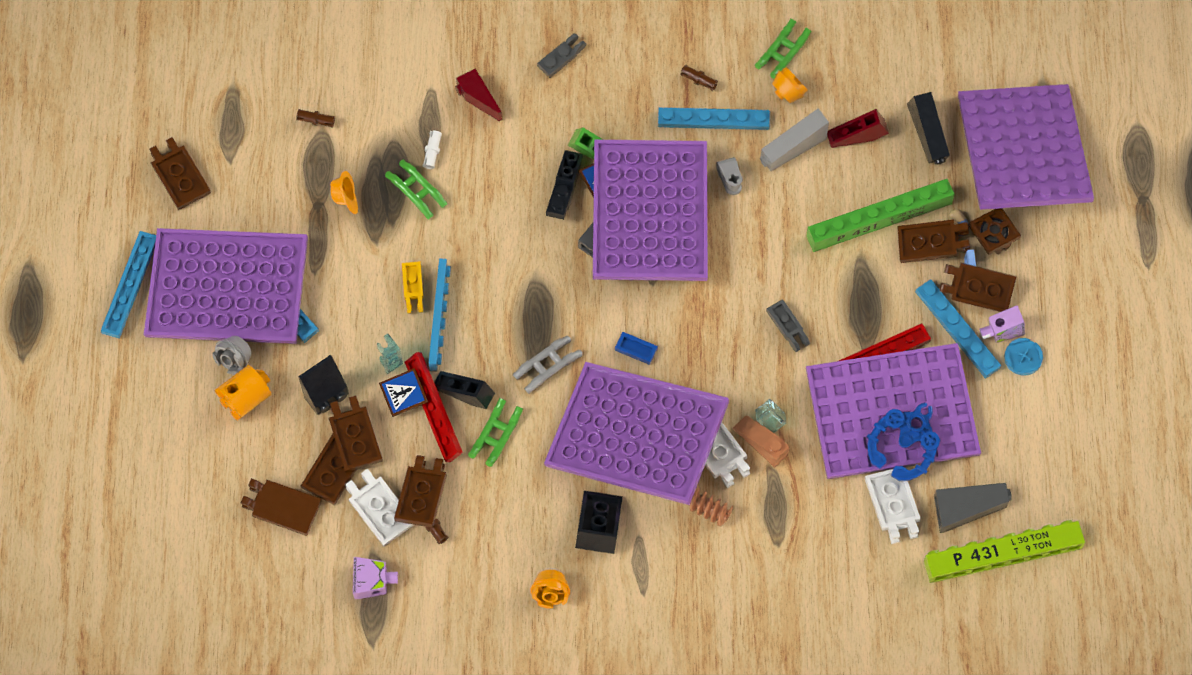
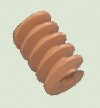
[690,487,733,527]

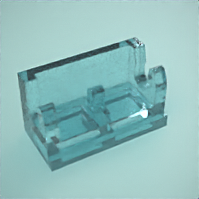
[377,334,403,374]

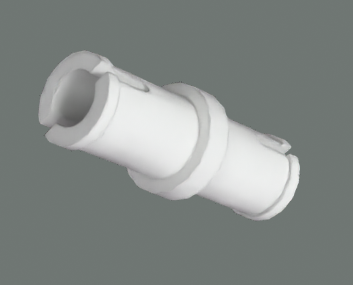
[423,130,442,169]

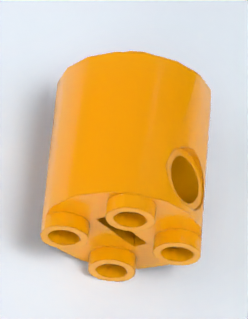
[214,364,272,421]

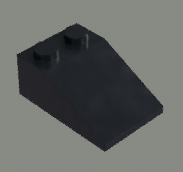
[298,355,349,415]
[575,491,623,554]

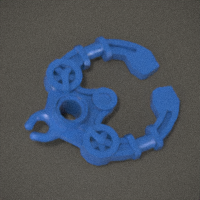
[867,402,940,481]

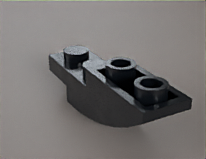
[546,150,583,220]

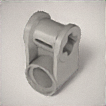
[716,157,742,195]

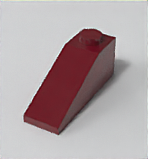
[455,68,502,121]
[827,109,889,148]

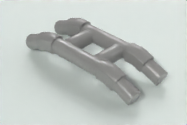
[513,336,583,394]

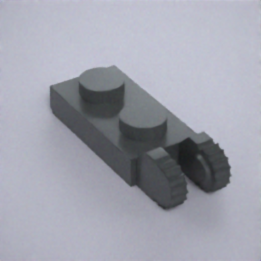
[537,33,586,78]
[766,299,810,352]

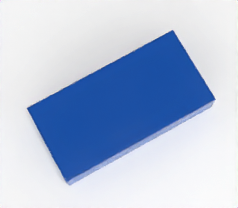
[615,332,658,365]

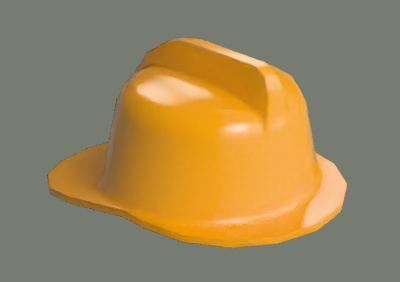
[330,171,358,214]

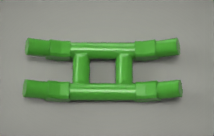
[755,18,812,79]
[385,160,448,219]
[468,398,523,467]

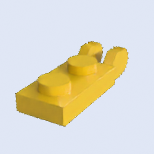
[402,261,424,314]

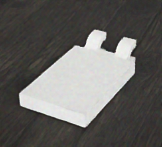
[705,422,750,488]
[345,469,414,547]
[865,469,920,544]

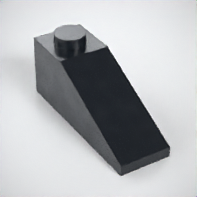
[434,371,495,409]

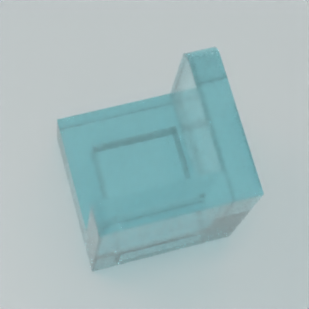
[755,399,786,433]

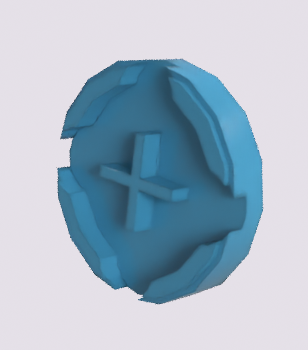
[1004,338,1043,376]

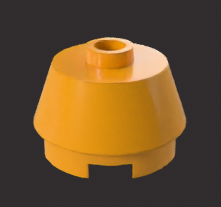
[772,67,808,103]
[530,570,570,608]

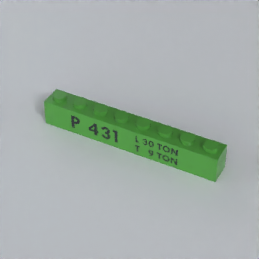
[806,179,955,252]

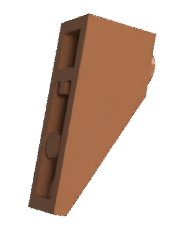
[733,415,789,468]

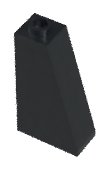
[907,92,950,165]

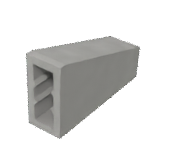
[760,108,829,171]

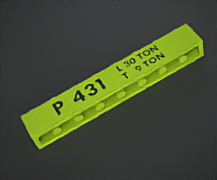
[924,520,1085,583]

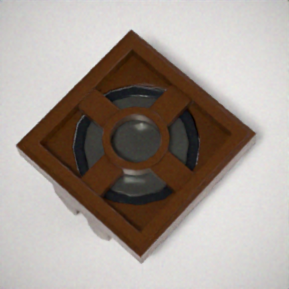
[968,208,1021,255]

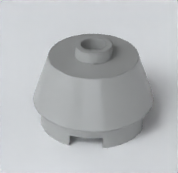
[212,336,252,375]

